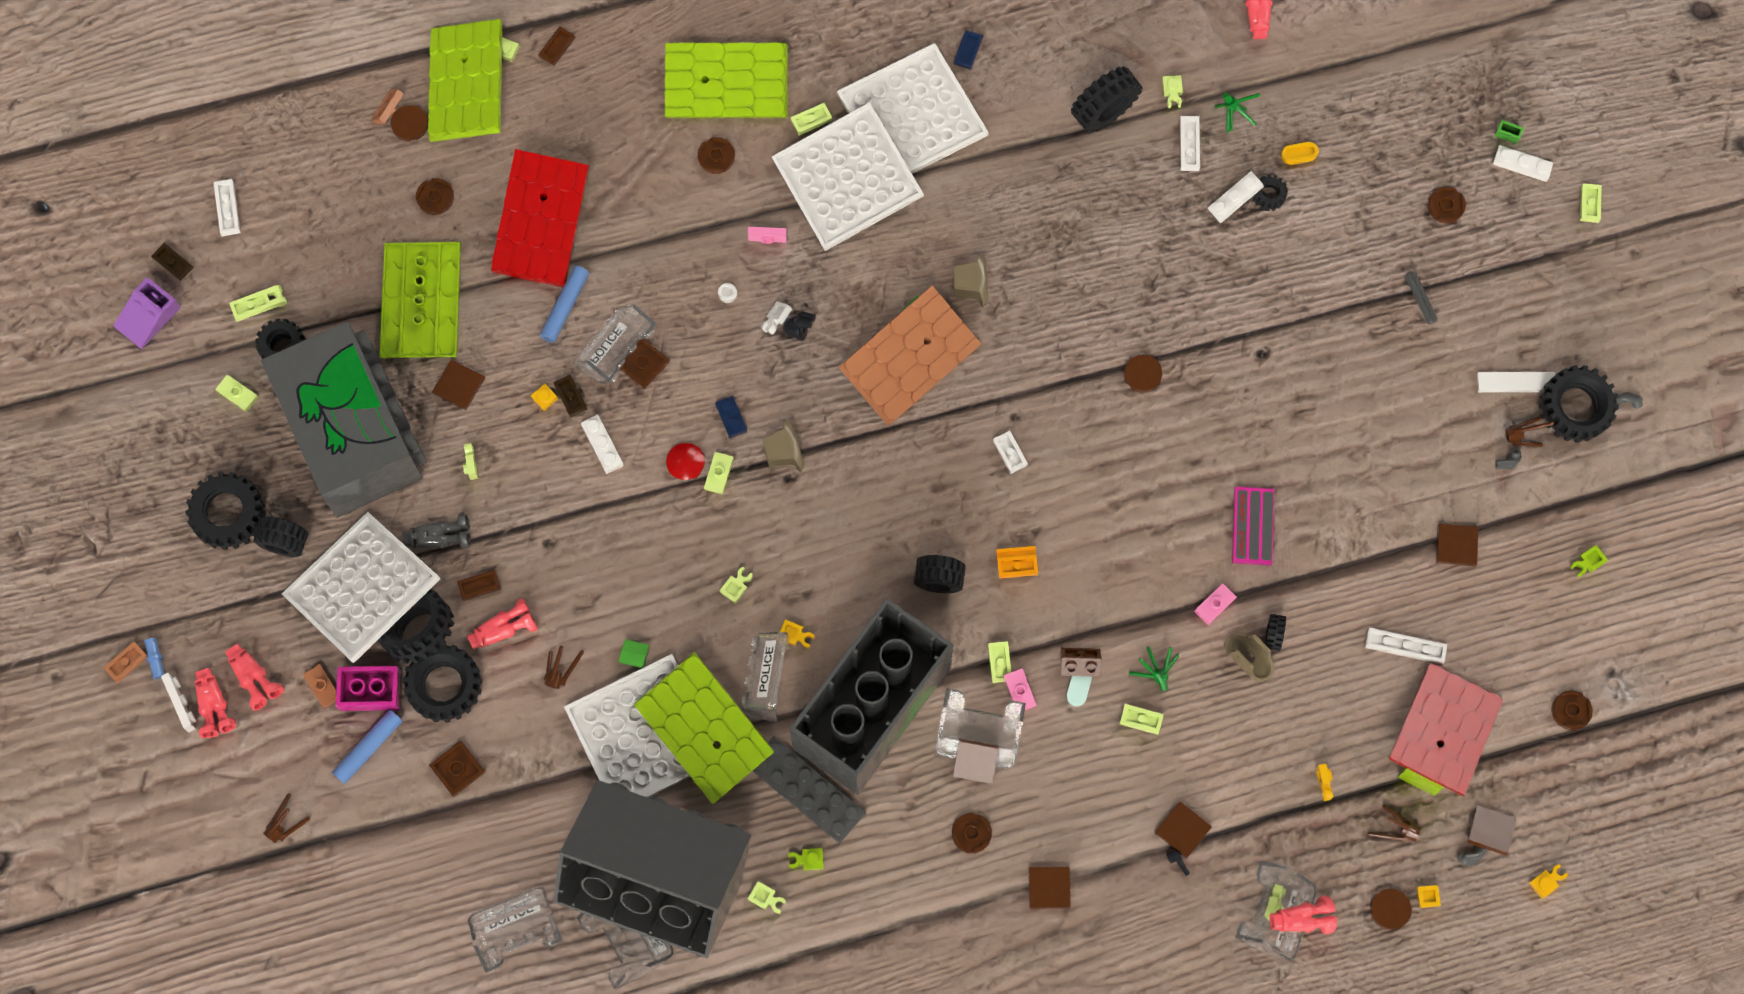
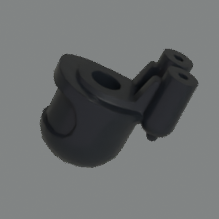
[782,311,816,341]

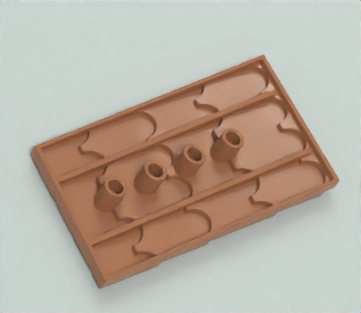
[838,285,981,426]

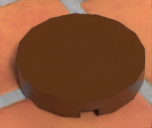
[391,105,428,142]
[698,137,735,174]
[416,178,454,215]
[1427,186,1466,224]
[1124,355,1163,393]
[1551,690,1593,731]
[952,813,992,854]
[1370,889,1412,930]

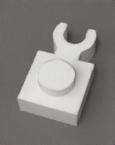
[761,301,792,335]

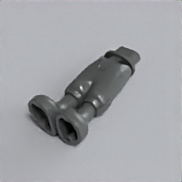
[402,512,471,548]

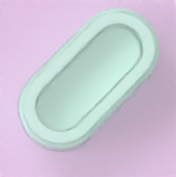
[1067,676,1092,707]

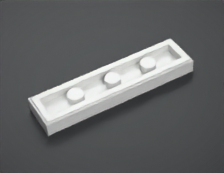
[1476,372,1555,393]
[1365,627,1447,665]

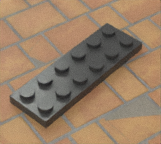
[752,736,866,844]

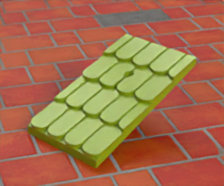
[428,19,502,142]
[665,42,788,118]
[379,242,461,358]
[634,651,774,804]

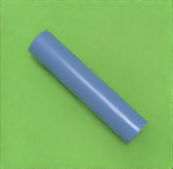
[539,266,590,343]
[331,709,403,784]

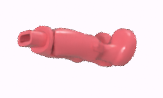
[1245,0,1273,39]
[467,598,538,650]
[225,644,284,711]
[194,668,236,738]
[1269,896,1337,934]

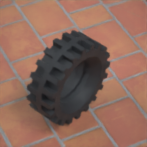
[1071,66,1143,133]
[1539,365,1619,443]
[185,472,266,550]
[377,589,454,664]
[402,644,482,723]

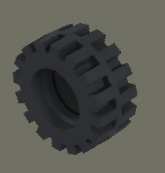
[1253,174,1288,211]
[1265,614,1286,651]

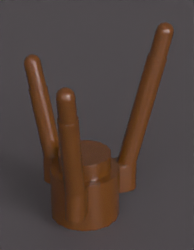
[1505,417,1554,447]
[544,646,584,689]
[263,793,310,843]
[1367,805,1421,843]

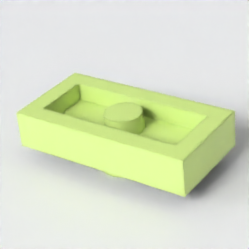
[791,103,832,136]
[1580,183,1602,223]
[215,375,259,412]
[704,452,734,494]
[987,641,1011,683]
[1120,704,1164,735]

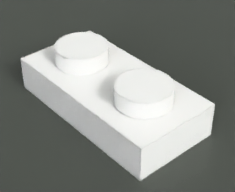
[993,431,1028,474]

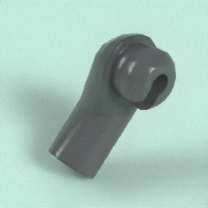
[1615,392,1643,409]
[1495,448,1522,470]
[1457,846,1487,866]

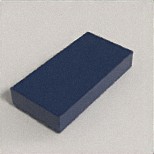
[954,30,983,70]

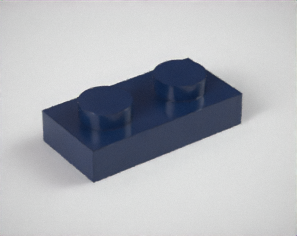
[715,396,747,439]

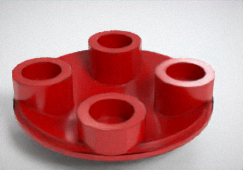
[666,443,705,480]

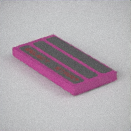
[1232,487,1274,566]

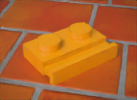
[996,546,1038,579]

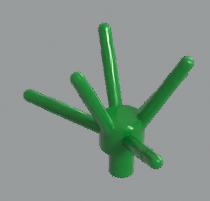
[1215,92,1260,133]
[1129,646,1179,691]

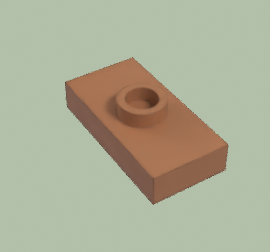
[371,89,403,124]
[104,641,148,683]
[303,664,336,709]

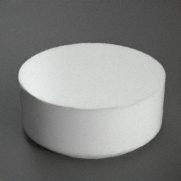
[718,283,737,303]

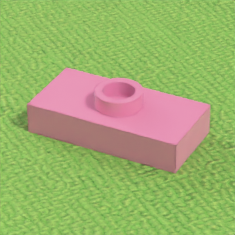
[748,227,787,244]
[1194,584,1237,625]
[1003,668,1036,713]

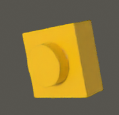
[531,384,558,411]
[1416,885,1441,908]

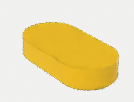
[1281,142,1319,165]

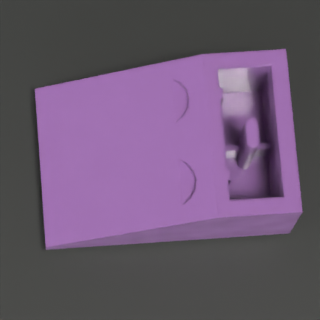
[113,277,181,349]

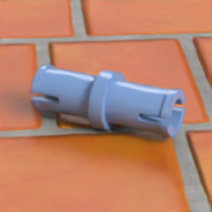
[144,638,165,679]

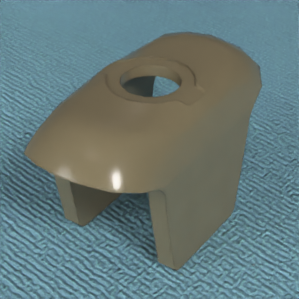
[953,254,988,308]
[763,419,804,472]
[1224,632,1275,683]

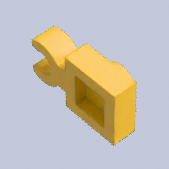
[777,619,815,649]
[1315,764,1334,801]
[1529,864,1568,899]

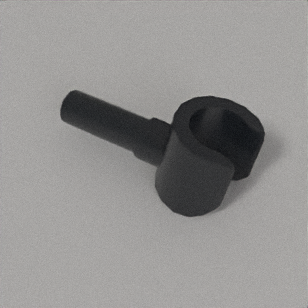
[1167,851,1190,876]

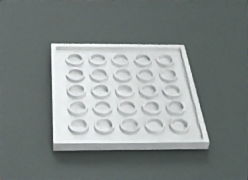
[837,43,989,173]
[772,102,924,251]
[282,512,440,663]
[564,654,717,797]

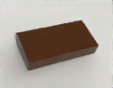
[539,26,575,66]
[457,569,501,601]

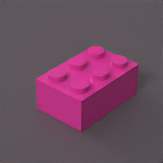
[336,666,402,711]

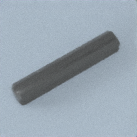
[1406,272,1438,325]

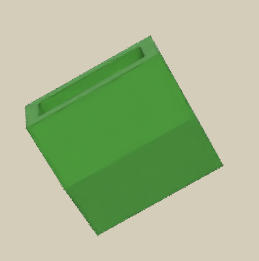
[1494,120,1524,144]
[618,639,649,668]

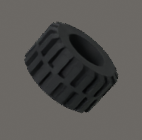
[255,318,307,359]
[253,516,308,557]
[914,555,966,594]

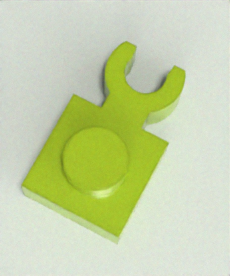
[1570,545,1608,577]
[788,848,824,871]

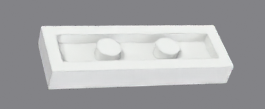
[1180,116,1200,171]
[1493,145,1553,182]
[1208,171,1264,223]
[213,179,241,236]
[581,415,624,474]
[161,673,196,732]

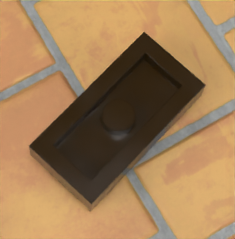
[151,243,193,281]
[553,374,587,417]

